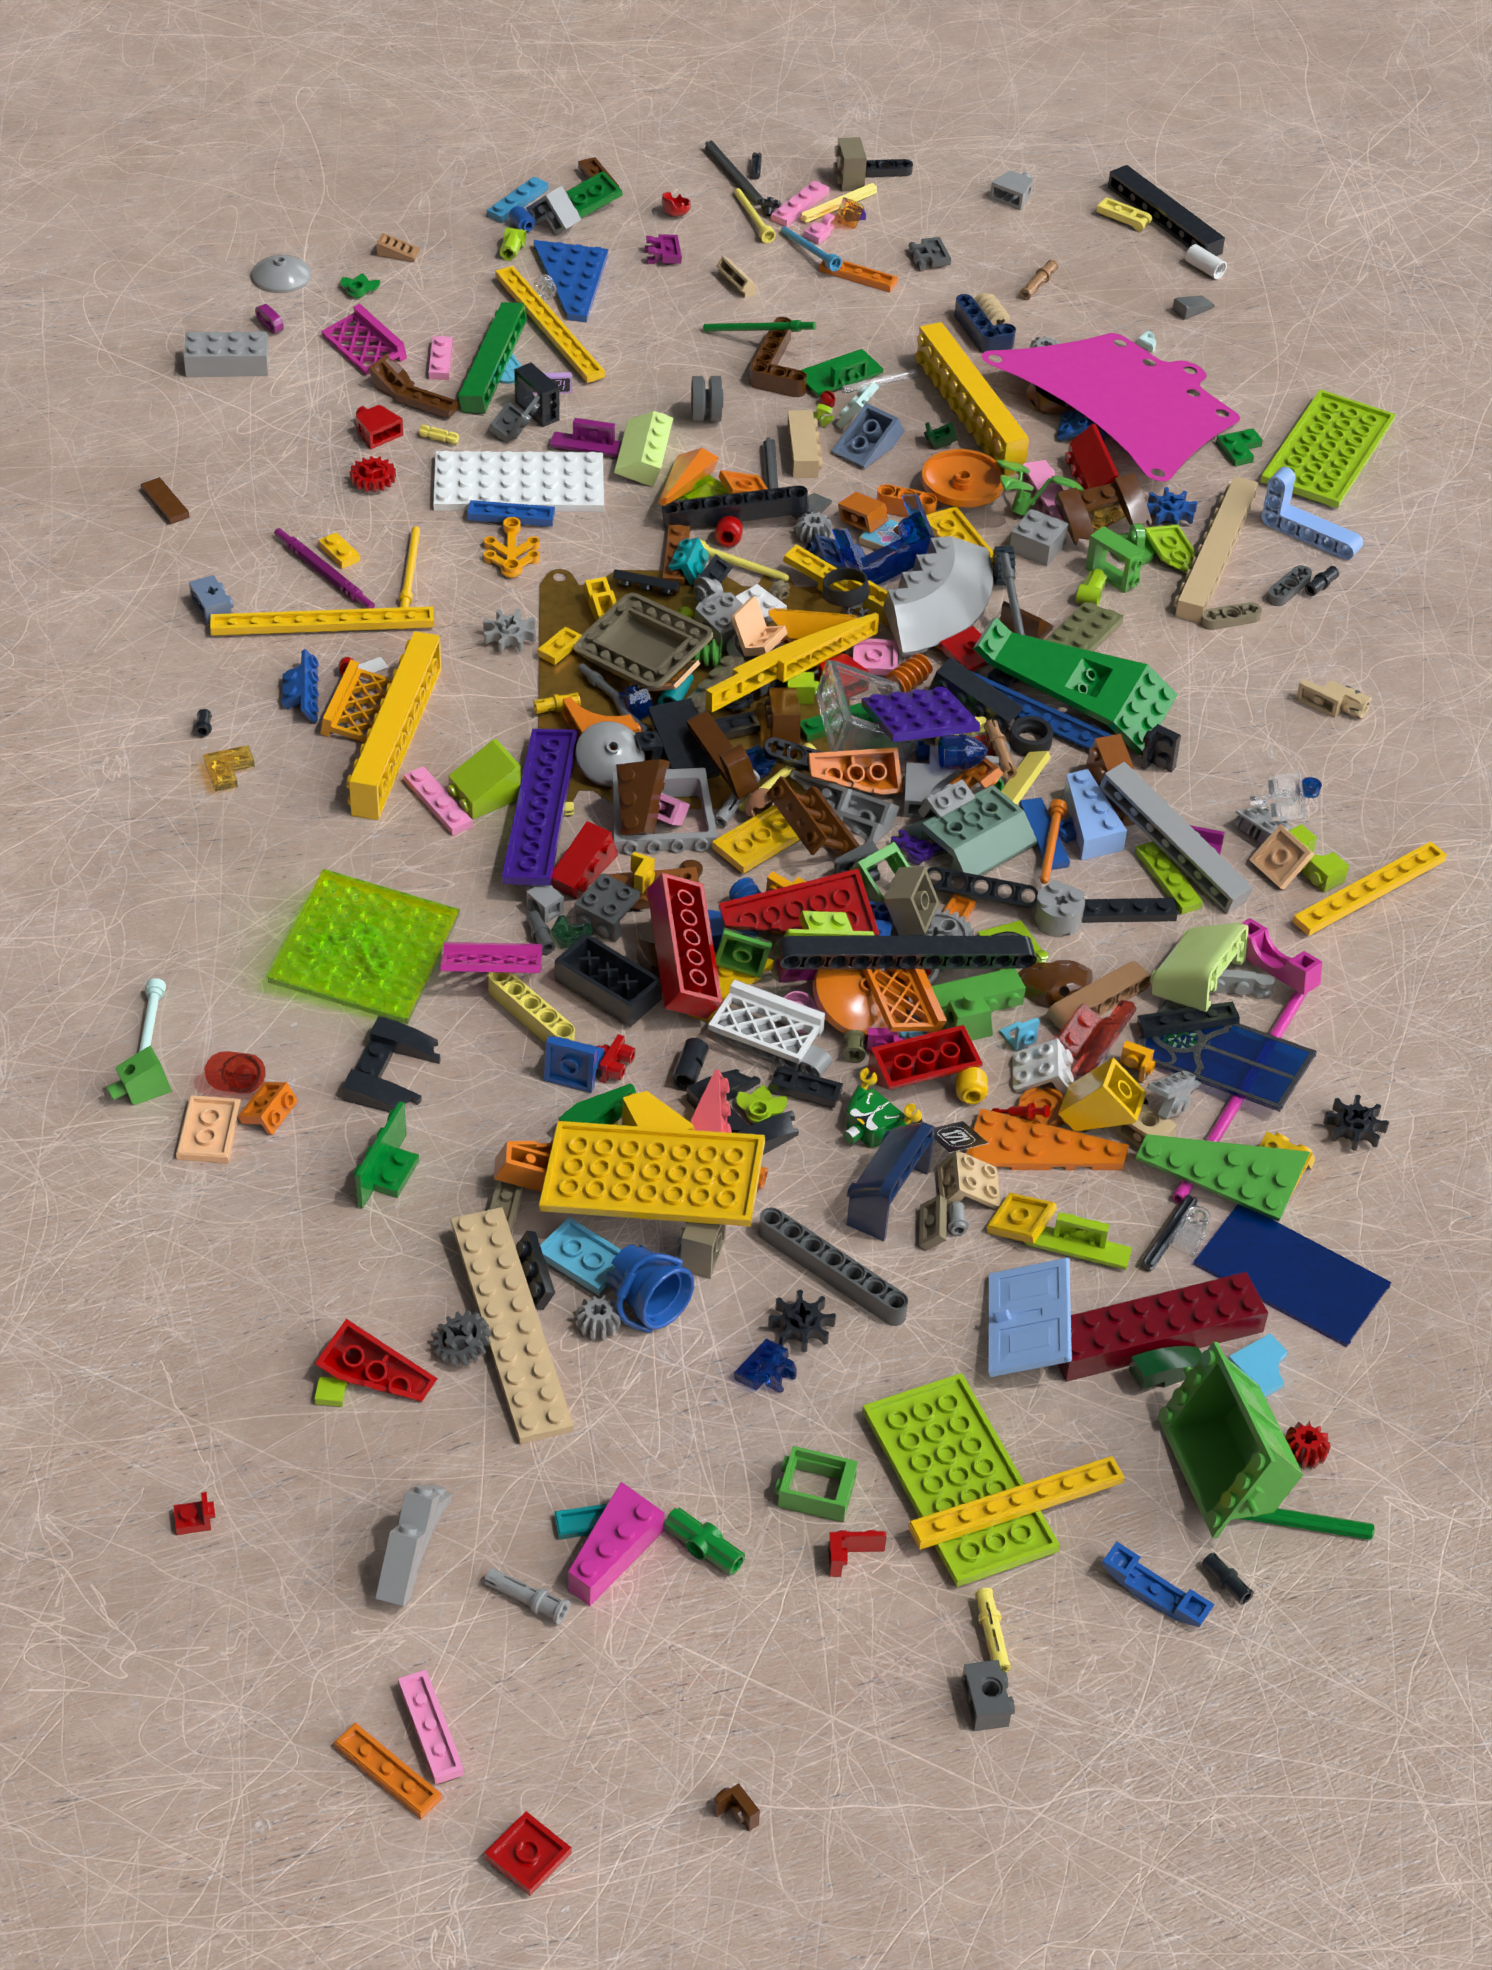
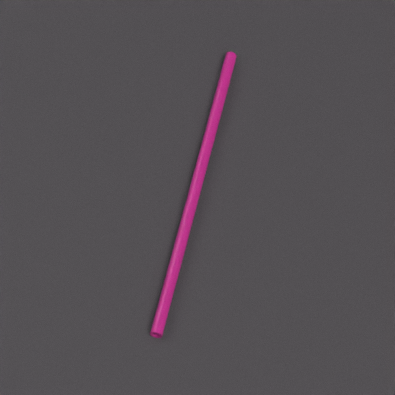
[1172,990,1307,1204]

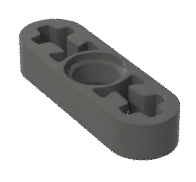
[1267,565,1312,606]

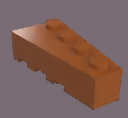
[1086,734,1135,826]

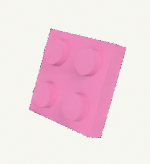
[853,639,898,676]

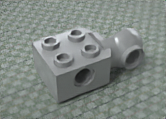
[694,577,743,652]

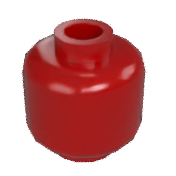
[714,516,743,548]

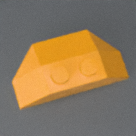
[768,607,857,641]

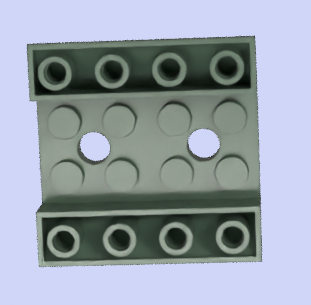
[905,785,1037,881]

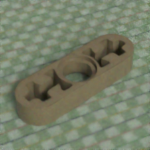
[1201,602,1262,630]

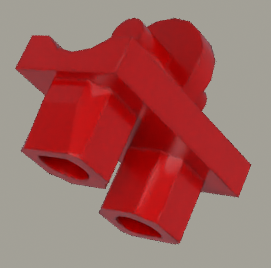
[596,1034,636,1084]

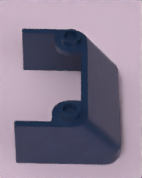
[847,1122,935,1241]

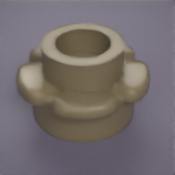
[770,580,790,600]

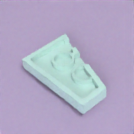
[836,381,879,430]

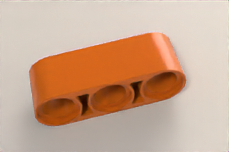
[876,484,937,520]

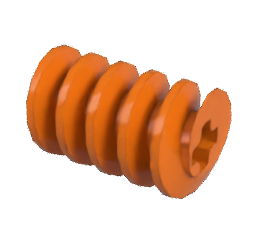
[886,653,933,693]

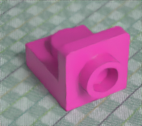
[866,1028,903,1052]

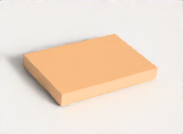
[176,1095,242,1163]

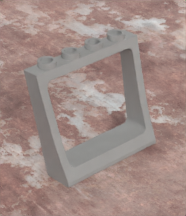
[612,768,718,855]

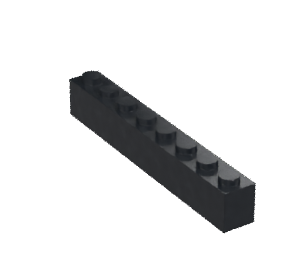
[1108,165,1225,256]

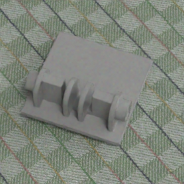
[1234,805,1292,844]

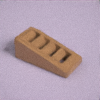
[377,233,420,262]

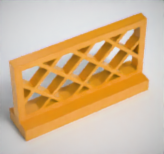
[320,660,393,743]

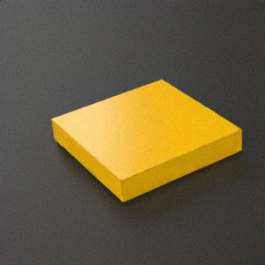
[986,1192,1057,1244]

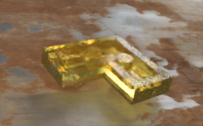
[203,745,255,792]

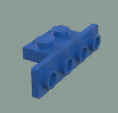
[282,649,319,724]

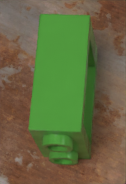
[1085,526,1144,593]
[849,842,910,903]
[774,1446,858,1523]

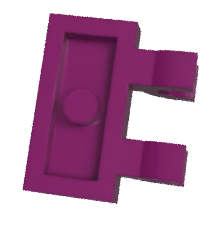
[644,234,682,264]

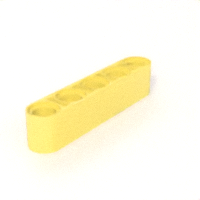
[488,972,575,1044]

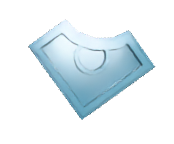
[1228,1333,1288,1397]

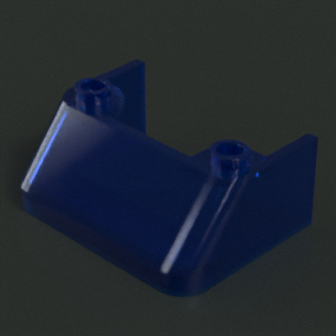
[831,494,935,585]

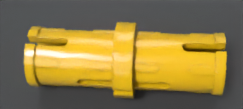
[533,692,581,714]

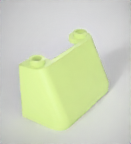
[1150,923,1248,1012]

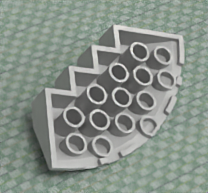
[883,536,993,656]

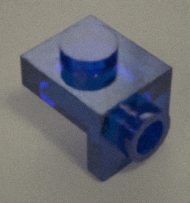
[619,684,653,720]
[745,744,776,779]

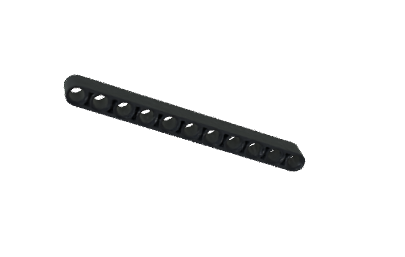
[776,936,1037,969]

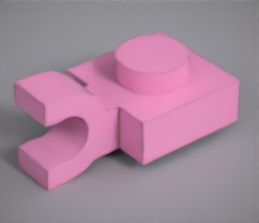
[804,213,834,244]

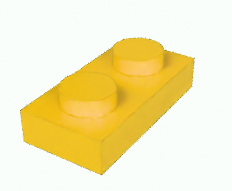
[318,532,360,569]
[537,627,582,665]

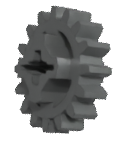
[432,1310,492,1367]

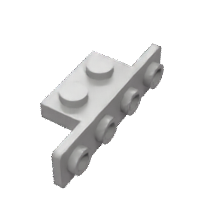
[1147,1071,1201,1119]

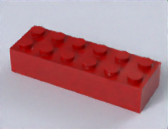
[647,873,723,1019]

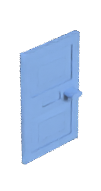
[989,1258,1072,1377]

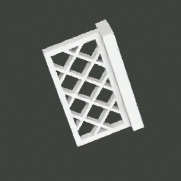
[708,980,825,1064]

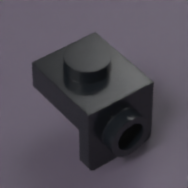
[634,731,663,761]

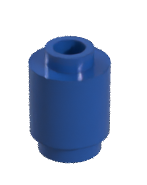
[509,206,535,233]

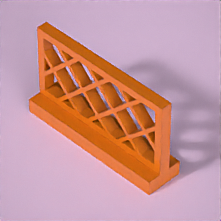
[862,969,947,1034]

